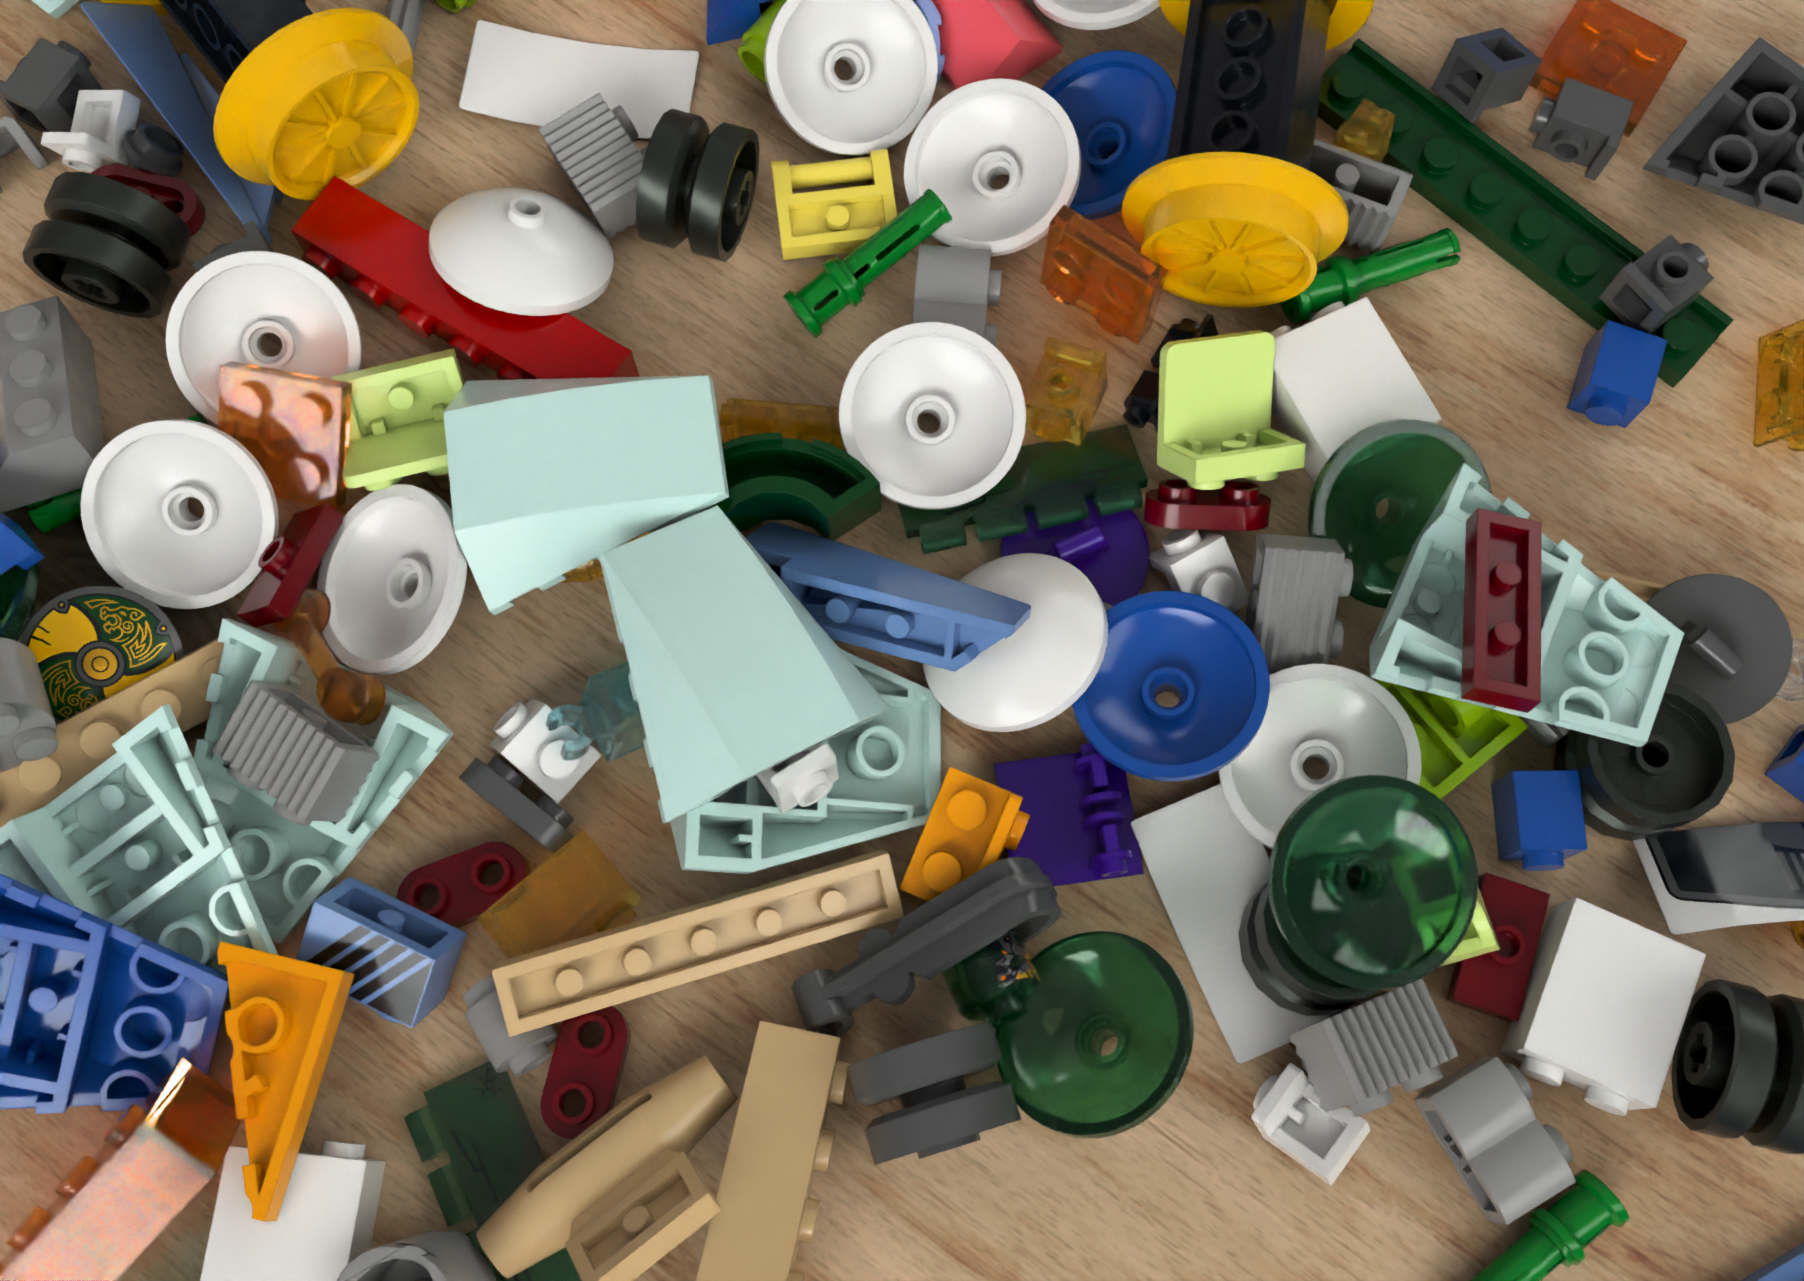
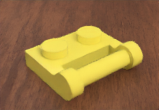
[771,149,897,260]

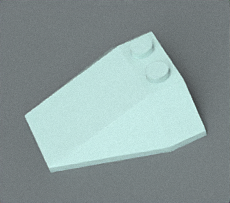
[670,649,941,874]

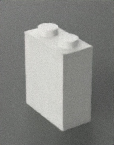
[1270,297,1442,492]
[1501,897,1706,1116]
[200,1141,386,1281]

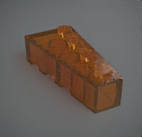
[0,1057,242,1281]

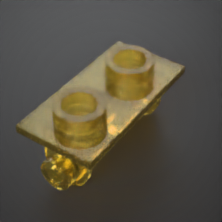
[1753,319,1804,452]
[720,398,844,451]

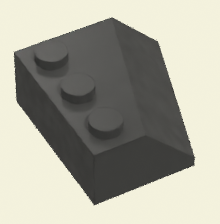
[1642,37,1804,225]

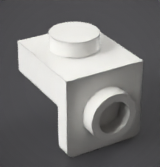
[40,90,141,173]
[1148,529,1249,612]
[489,699,602,804]
[757,743,839,814]
[1251,1063,1371,1186]

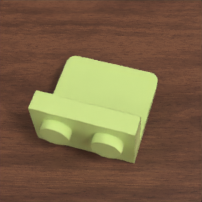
[1157,330,1306,490]
[330,348,465,491]

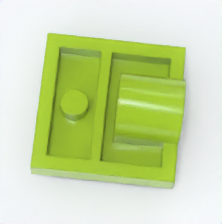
[1376,680,1528,810]

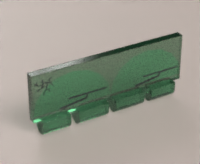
[897,424,1148,555]
[404,1061,582,1281]

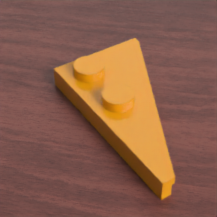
[217,941,355,1222]

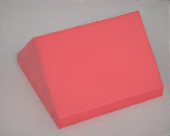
[932,0,1062,90]

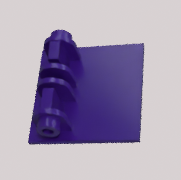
[994,743,1144,887]

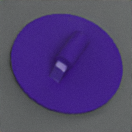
[1001,483,1150,606]

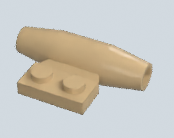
[476,1055,738,1281]

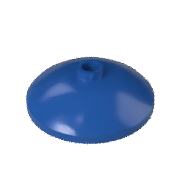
[1041,50,1177,221]
[1072,591,1270,781]

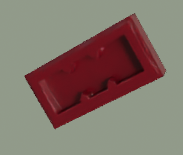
[236,502,344,628]
[1446,872,1550,1023]

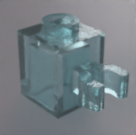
[546,662,646,762]

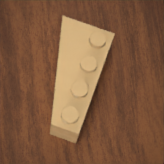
[696,1021,850,1281]

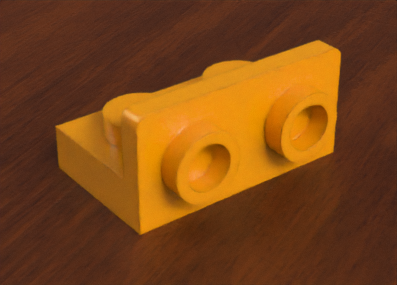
[899,766,1030,901]

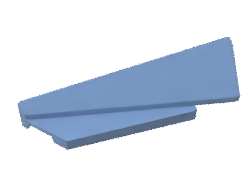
[80,2,284,246]
[746,522,1031,672]

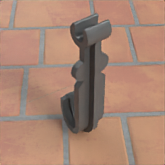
[791,857,1062,1037]

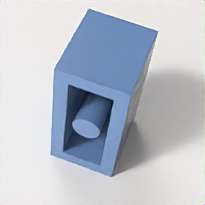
[296,876,467,1028]

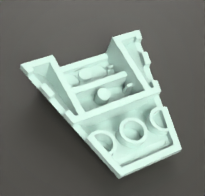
[443,375,729,615]
[1369,463,1684,747]
[599,505,892,825]
[193,618,454,944]
[0,704,278,1000]

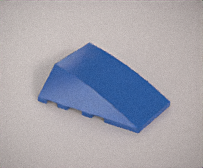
[0,873,229,1114]

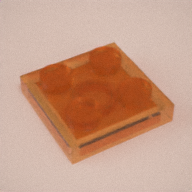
[1529,0,1687,137]
[1040,205,1168,345]
[218,361,352,509]

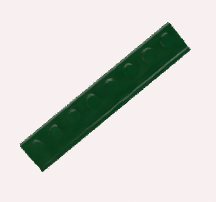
[1317,38,1734,388]

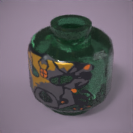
[942,929,1040,1028]

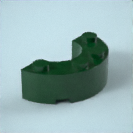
[649,433,881,541]

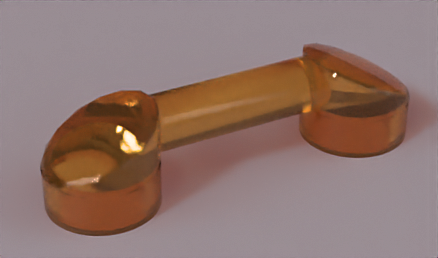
[273,586,386,726]

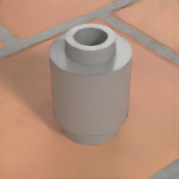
[463,975,557,1077]

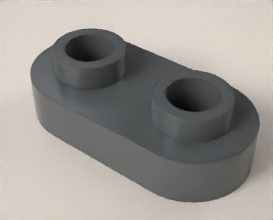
[458,756,576,858]

